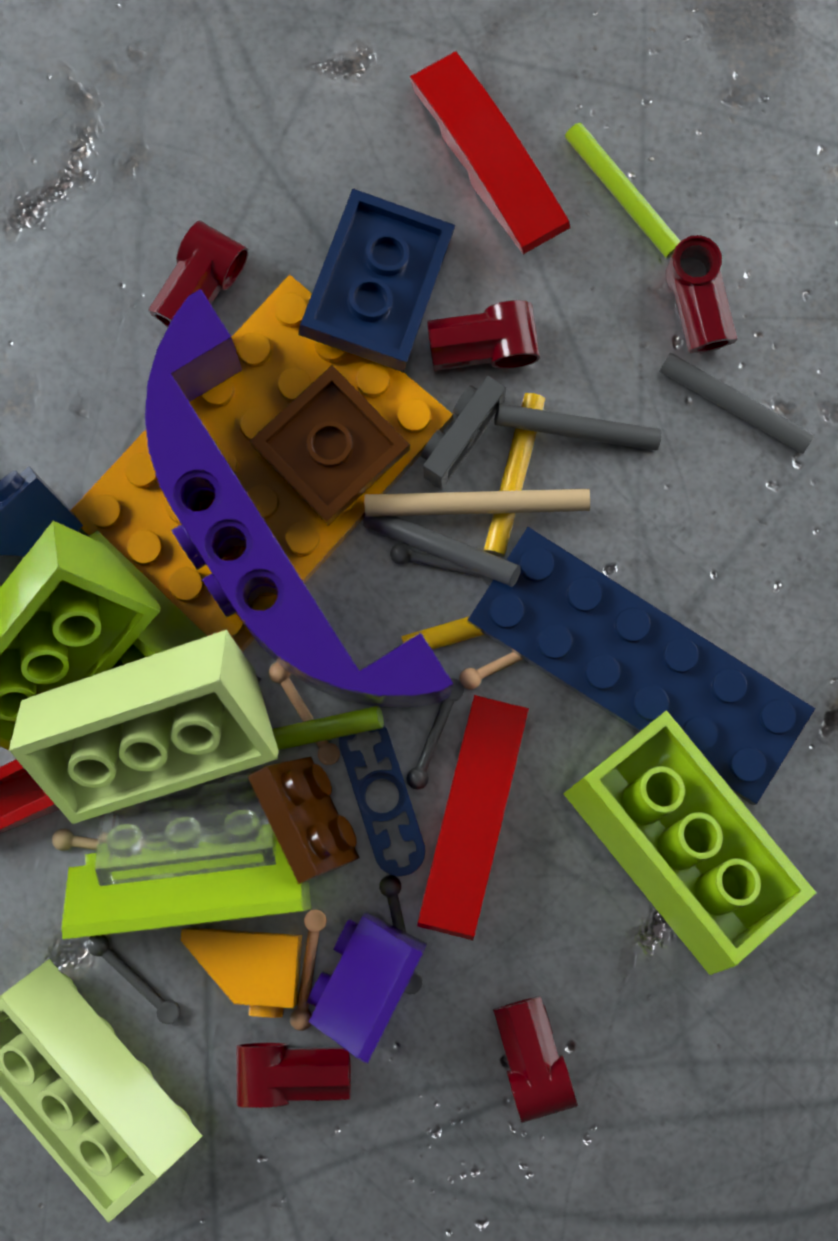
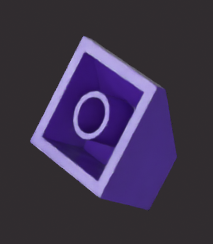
[306,912,427,1063]

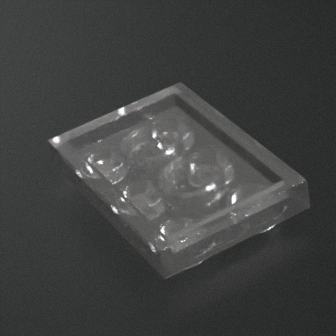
[95,770,276,886]

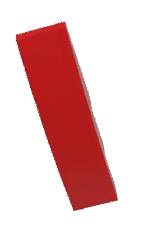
[410,51,571,254]
[417,695,529,941]

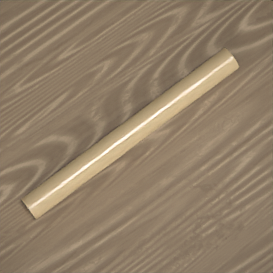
[365,489,590,517]

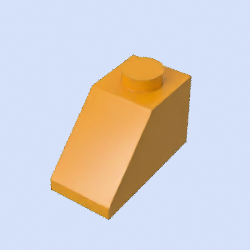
[180,927,303,1018]

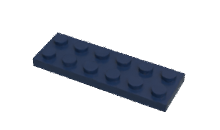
[467,527,816,805]

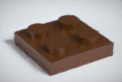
[250,365,410,526]
[247,756,360,885]

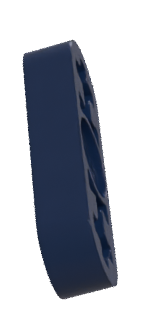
[339,725,426,877]

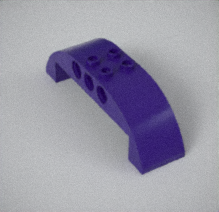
[145,289,453,707]

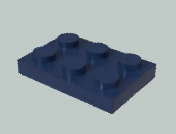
[298,188,455,372]

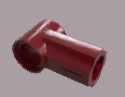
[148,221,249,328]
[666,235,737,354]
[427,300,540,371]
[493,996,578,1123]
[236,1043,351,1108]

